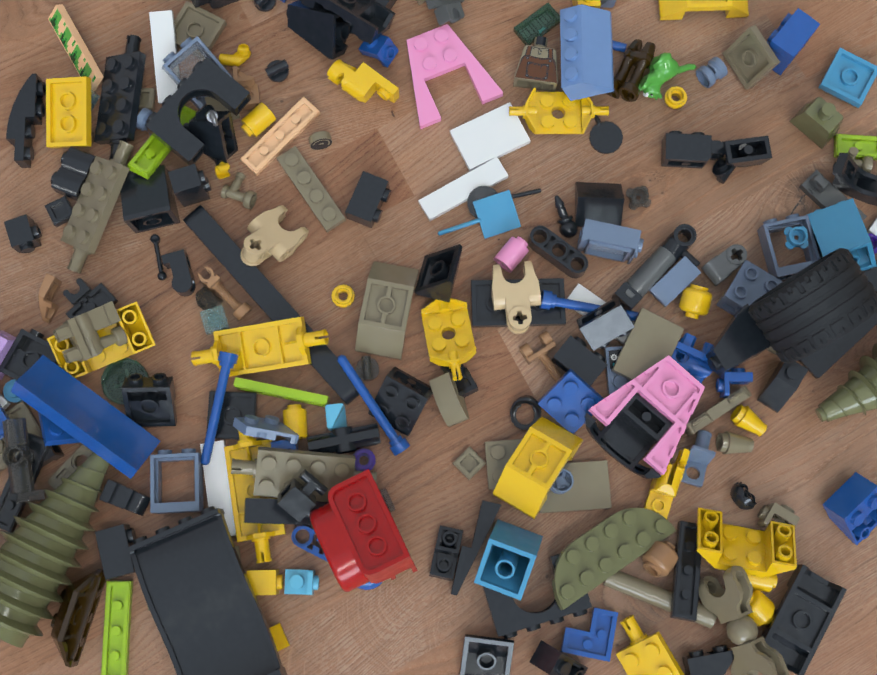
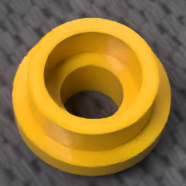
[664,86,687,109]
[331,284,355,308]

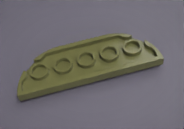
[552,508,677,610]

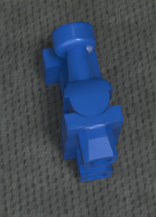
[672,333,713,384]

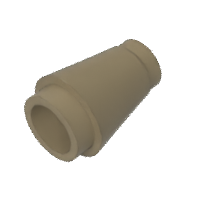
[716,431,754,455]

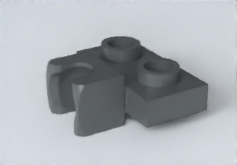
[426,0,465,26]

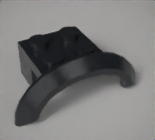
[584,393,673,479]

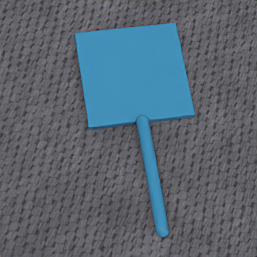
[438,190,521,239]

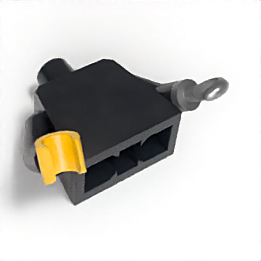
[183,105,238,179]

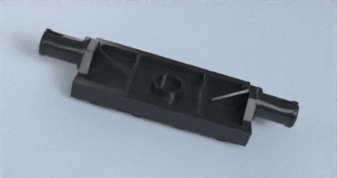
[94,35,146,160]

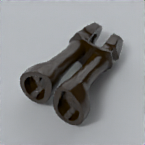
[606,39,656,102]

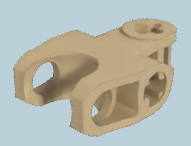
[240,205,309,266]
[491,261,541,334]

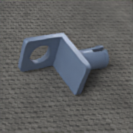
[681,430,716,488]

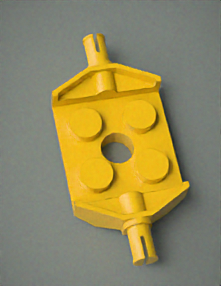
[509,88,609,134]
[421,298,476,381]

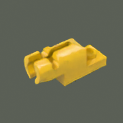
[327,59,399,103]
[644,448,690,519]

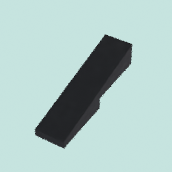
[451,500,501,596]

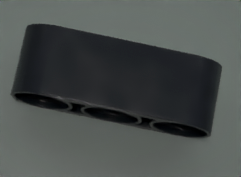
[528,226,588,279]

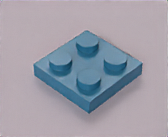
[818,48,877,108]

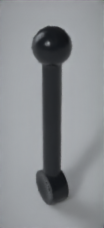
[150,234,167,281]

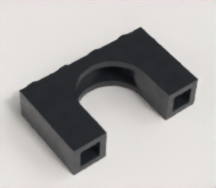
[145,57,251,165]
[482,554,592,639]

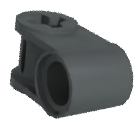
[701,244,747,286]

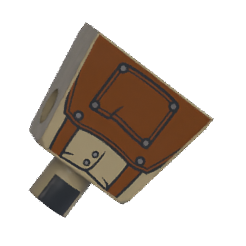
[513,36,558,92]

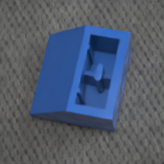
[822,472,877,545]

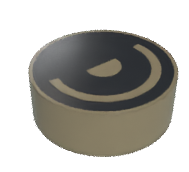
[308,131,332,150]

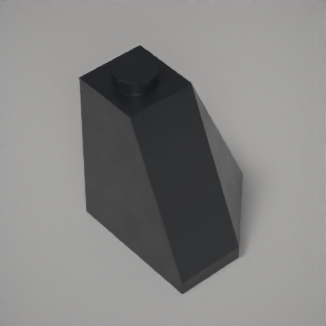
[286,0,354,60]
[706,304,771,376]

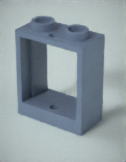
[757,214,820,280]
[150,448,204,514]

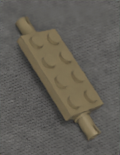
[60,140,134,274]
[231,446,377,502]

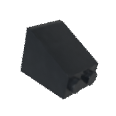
[120,165,180,233]

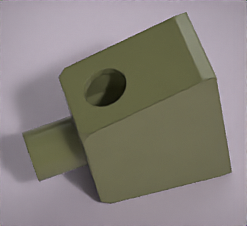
[790,97,844,149]

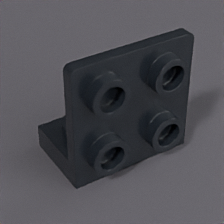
[368,367,433,436]

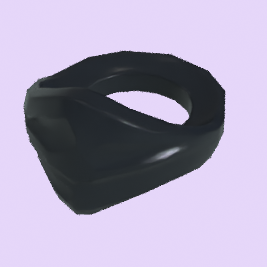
[510,395,541,430]

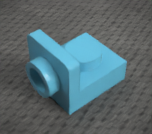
[284,569,319,595]

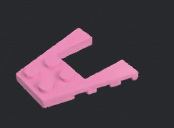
[407,24,503,129]
[588,355,705,475]

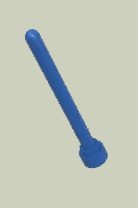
[539,290,639,321]
[200,351,238,465]
[337,355,410,456]

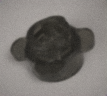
[626,186,651,210]

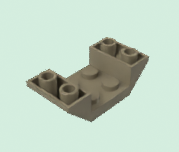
[355,261,419,360]

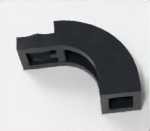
[832,153,877,206]

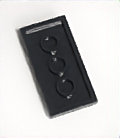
[471,278,566,328]

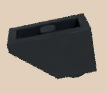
[723,136,772,168]
[757,361,809,413]

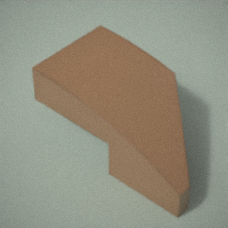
[233,66,260,111]
[38,273,62,324]

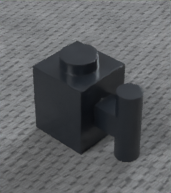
[277,469,328,522]

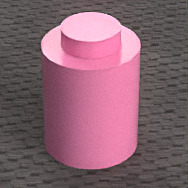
[494,236,529,273]

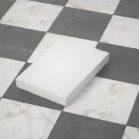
[450,102,531,171]

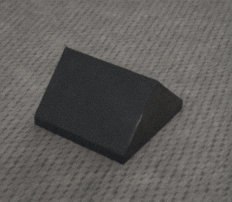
[575,182,624,227]
[415,244,463,302]

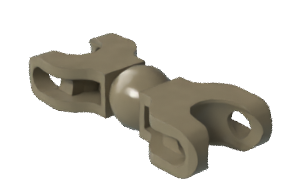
[699,566,789,675]

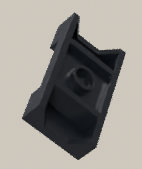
[299,0,396,44]
[760,564,847,675]

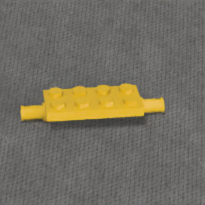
[191,317,329,377]
[224,430,286,564]
[616,615,684,675]

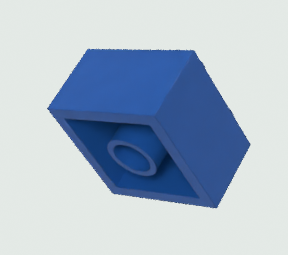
[767,8,820,75]

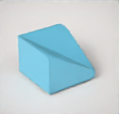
[325,403,347,431]

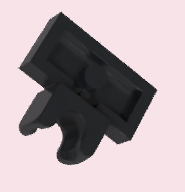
[63,278,118,319]

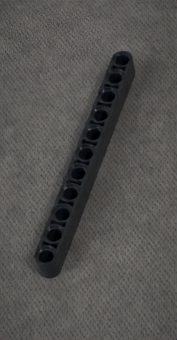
[183,205,360,405]

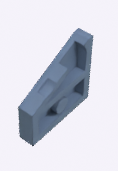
[233,414,299,444]

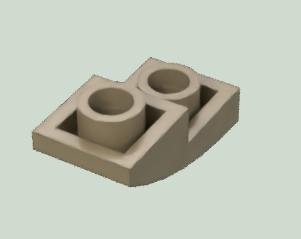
[429,372,470,427]

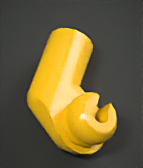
[219,44,251,67]

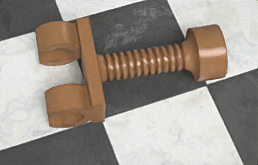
[198,267,252,321]
[519,331,562,383]

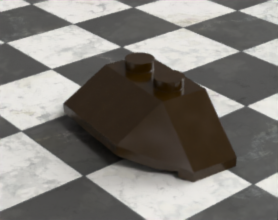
[51,569,106,668]

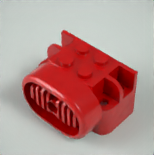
[309,469,418,592]

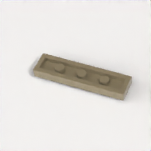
[277,146,346,233]

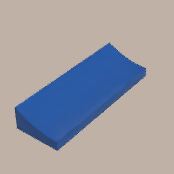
[11,355,161,479]

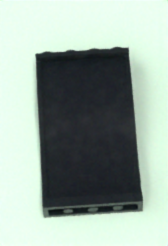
[126,506,287,675]

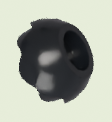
[730,482,757,510]

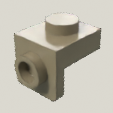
[757,502,800,527]

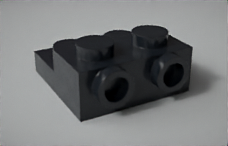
[0,329,59,380]
[121,373,177,427]

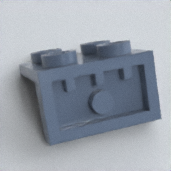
[716,260,783,316]

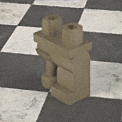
[53,301,128,363]

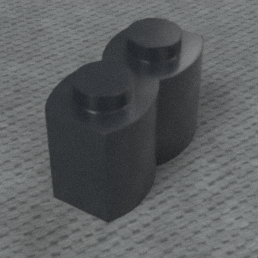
[51,147,96,200]

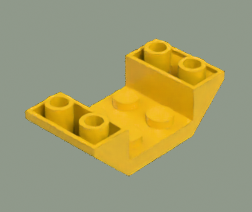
[658,0,749,20]
[47,301,156,378]
[493,417,583,519]
[697,507,797,577]

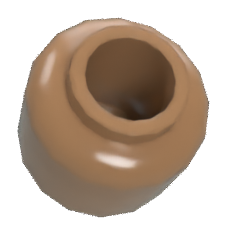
[642,541,678,577]

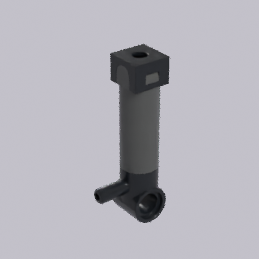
[611,224,700,311]

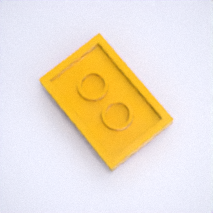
[46,76,92,148]

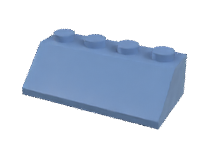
[560,4,614,101]

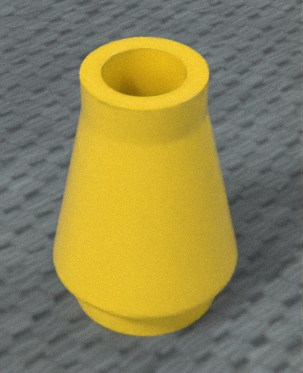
[730,404,767,436]

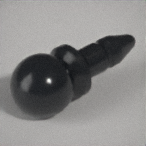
[555,195,578,238]

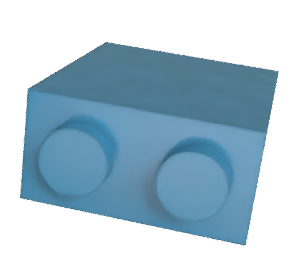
[807,198,877,271]
[474,520,543,600]

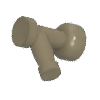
[837,147,873,173]
[221,172,257,210]

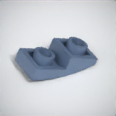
[649,256,701,307]

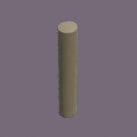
[603,571,717,629]

